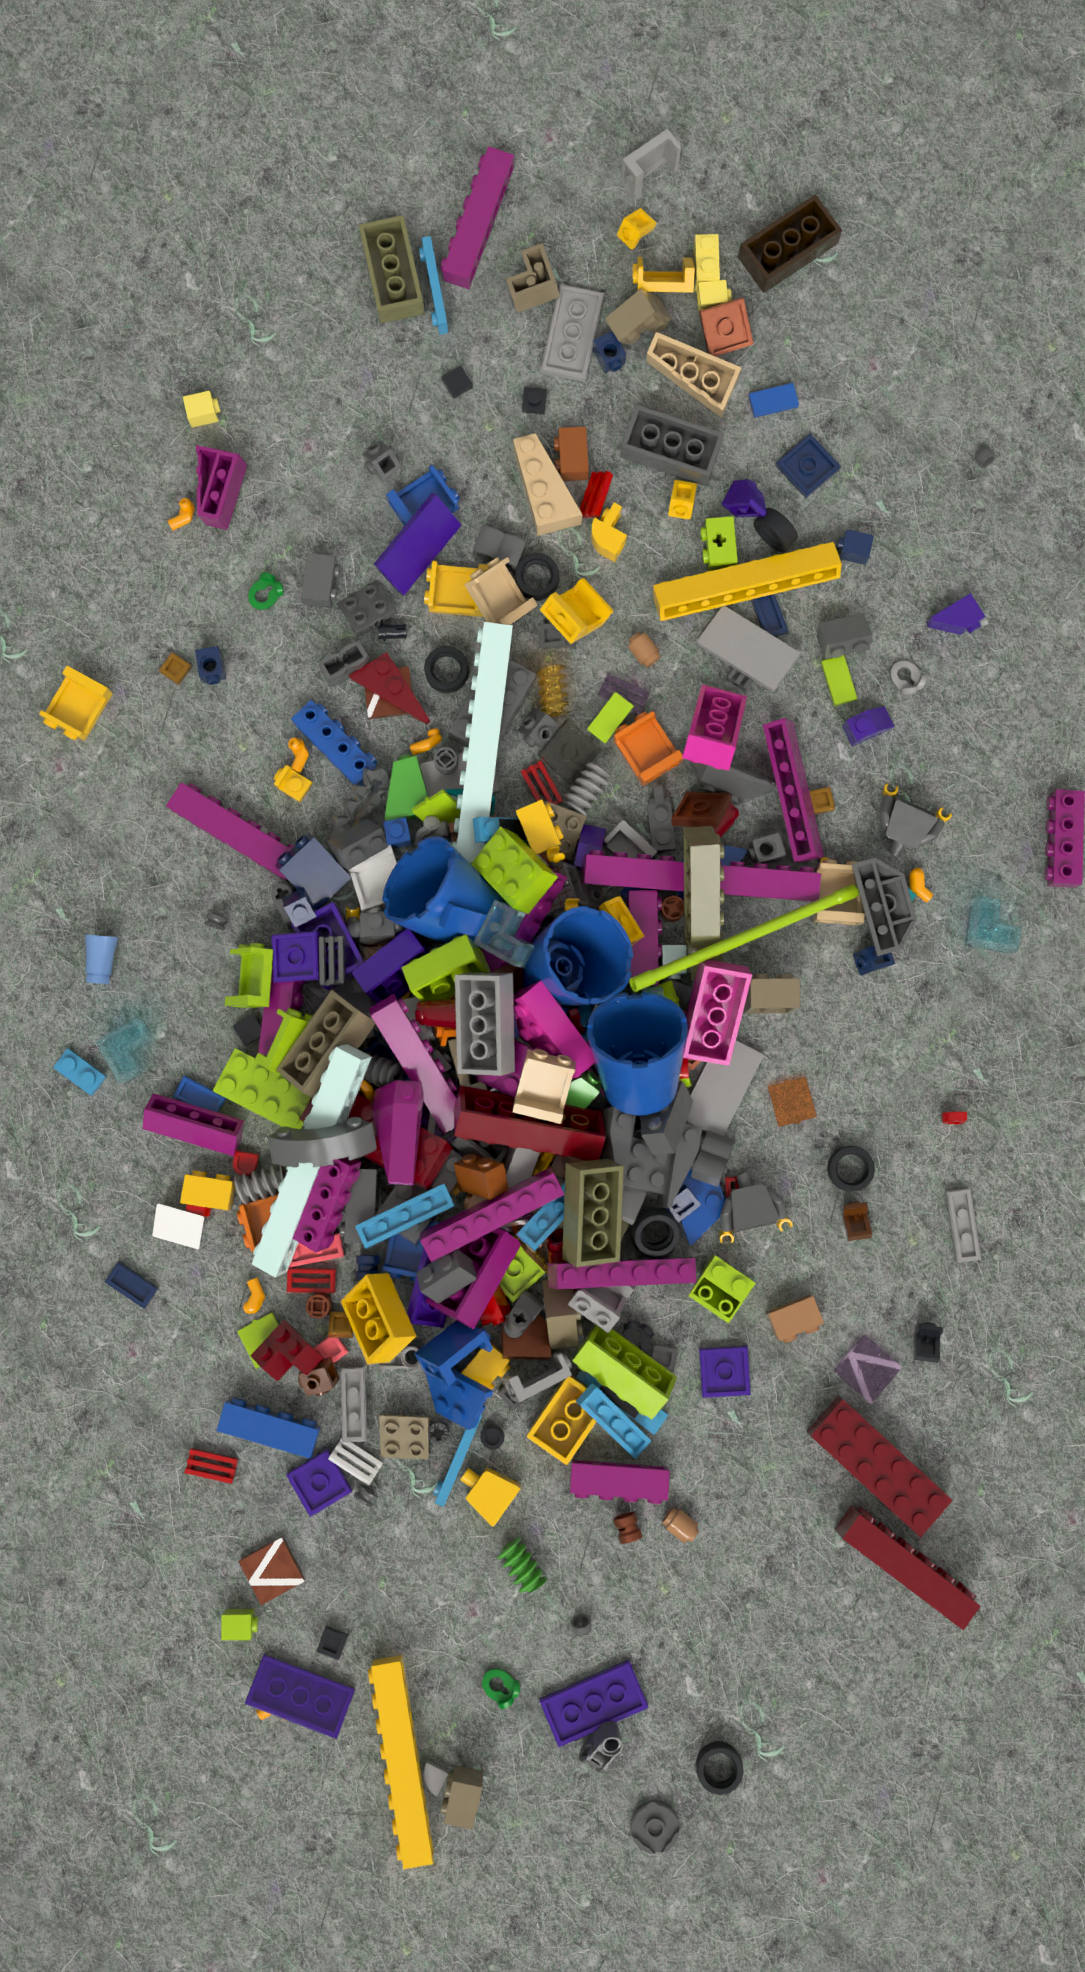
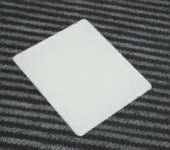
[153,1204,204,1249]

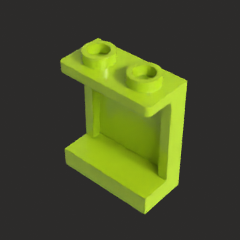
[225,943,273,1008]
[254,1008,313,1073]

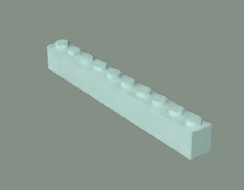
[452,622,513,864]
[252,1044,372,1278]

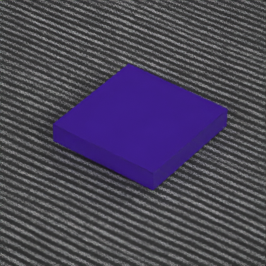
[271,931,320,983]
[699,1345,751,1398]
[286,1448,353,1517]

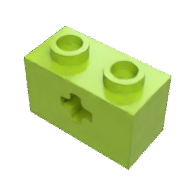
[700,516,738,571]

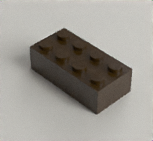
[738,194,842,293]

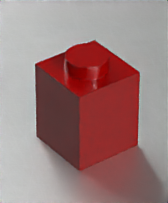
[480,1285,511,1326]

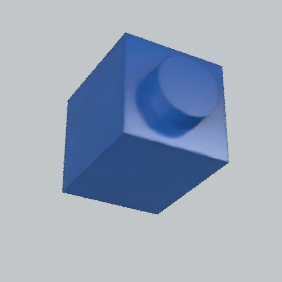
[383,817,412,849]

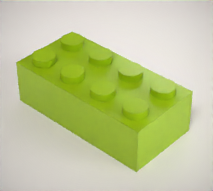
[213,1048,312,1129]
[572,1324,677,1420]

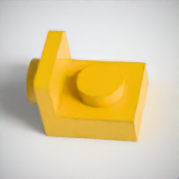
[617,208,657,250]
[668,480,697,520]
[274,765,313,803]

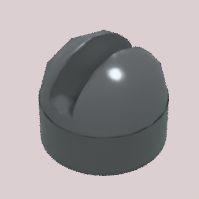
[975,448,996,468]
[571,1614,592,1637]

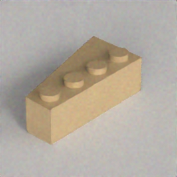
[646,332,741,419]
[513,433,582,536]

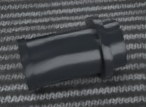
[378,623,407,642]

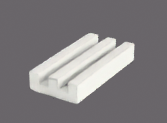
[328,1438,383,1485]

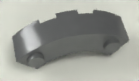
[267,1117,377,1167]

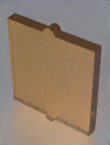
[768,1077,817,1127]
[511,1225,548,1274]

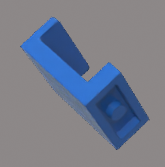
[386,464,460,526]
[382,1221,441,1282]
[414,1320,493,1386]

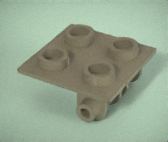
[529,801,586,860]
[379,1412,430,1459]

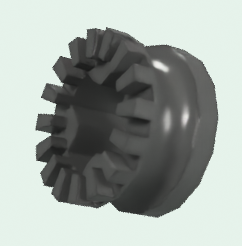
[204,913,228,930]
[428,1421,449,1445]
[353,1484,378,1507]

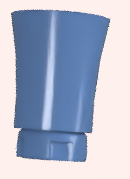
[85,935,119,984]

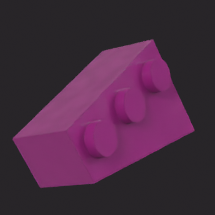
[196,445,247,530]

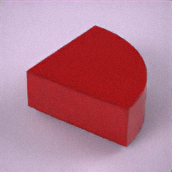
[567,1008,585,1035]

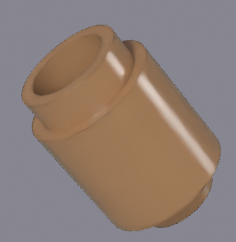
[628,632,661,668]
[662,1507,699,1543]

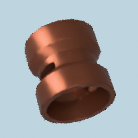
[660,896,684,922]
[306,1293,332,1319]
[613,1511,643,1544]

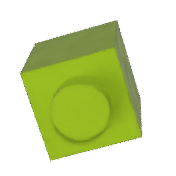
[221,1609,259,1640]

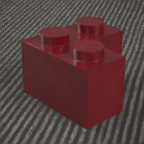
[250,1320,324,1381]

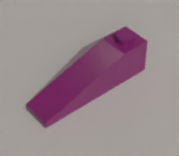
[372,1081,424,1185]

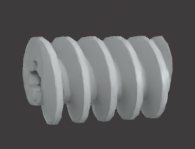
[564,763,610,816]
[234,1165,286,1205]

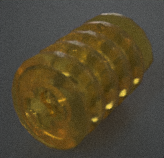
[537,665,570,717]

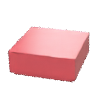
[315,1337,349,1363]

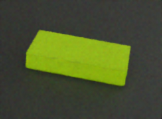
[821,655,857,707]
[587,692,634,744]

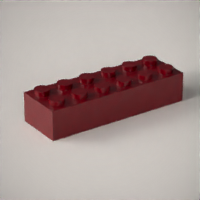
[454,1085,606,1161]
[299,1095,453,1191]
[807,1396,953,1538]
[835,1505,981,1631]

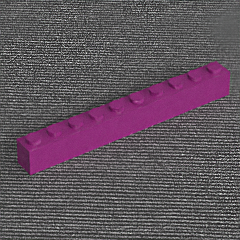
[581,850,821,901]

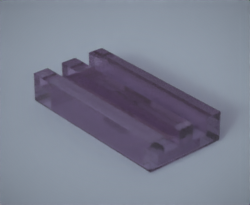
[598,674,650,715]

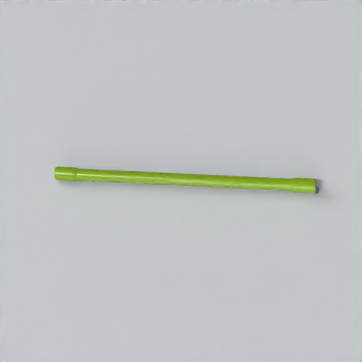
[629,884,858,992]

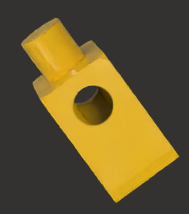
[460,1467,521,1527]

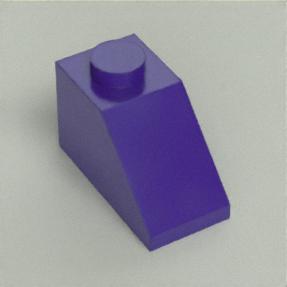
[721,479,767,518]
[926,593,986,635]
[842,706,895,747]
[574,824,606,872]

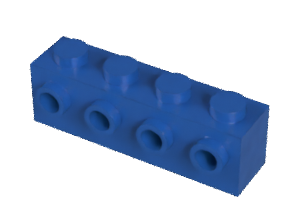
[291,700,377,785]
[216,1397,321,1459]

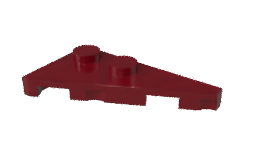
[349,652,430,725]

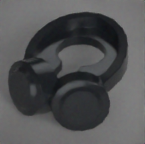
[622,1321,654,1353]

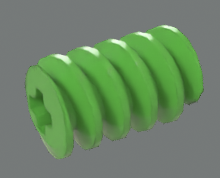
[497,1537,547,1593]

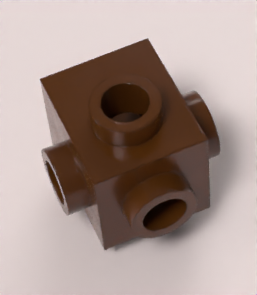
[298,1357,339,1396]

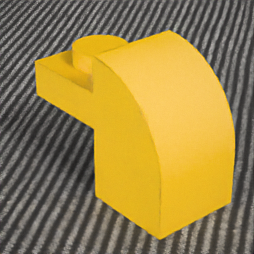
[591,502,627,562]

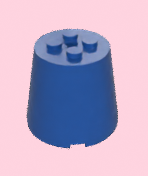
[382,836,503,947]
[520,906,633,1006]
[587,992,688,1115]

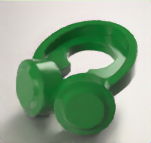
[248,572,284,610]
[482,1668,520,1709]

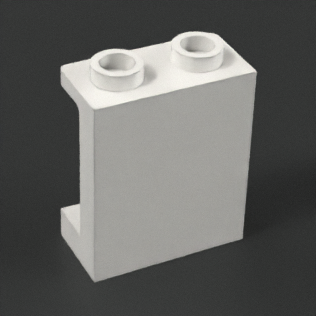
[349,845,397,913]

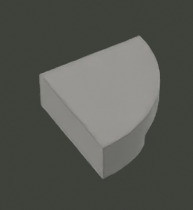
[424,1760,449,1796]

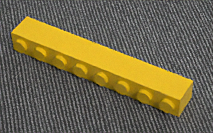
[653,542,842,621]
[368,1655,434,1869]

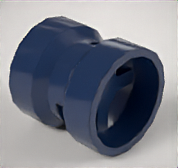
[355,1255,380,1280]

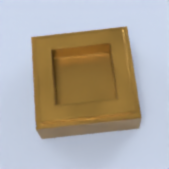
[159,652,192,686]
[809,787,835,815]
[328,1312,353,1338]

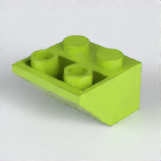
[688,1254,756,1324]

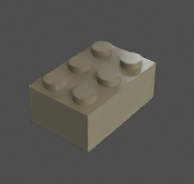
[743,974,800,1014]

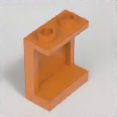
[613,711,683,787]
[237,1194,279,1252]

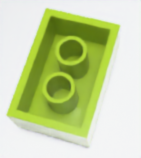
[471,826,558,914]
[402,934,491,1001]

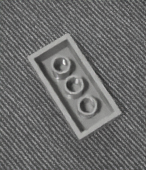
[455,972,515,1076]

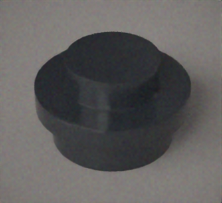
[480,1424,505,1449]

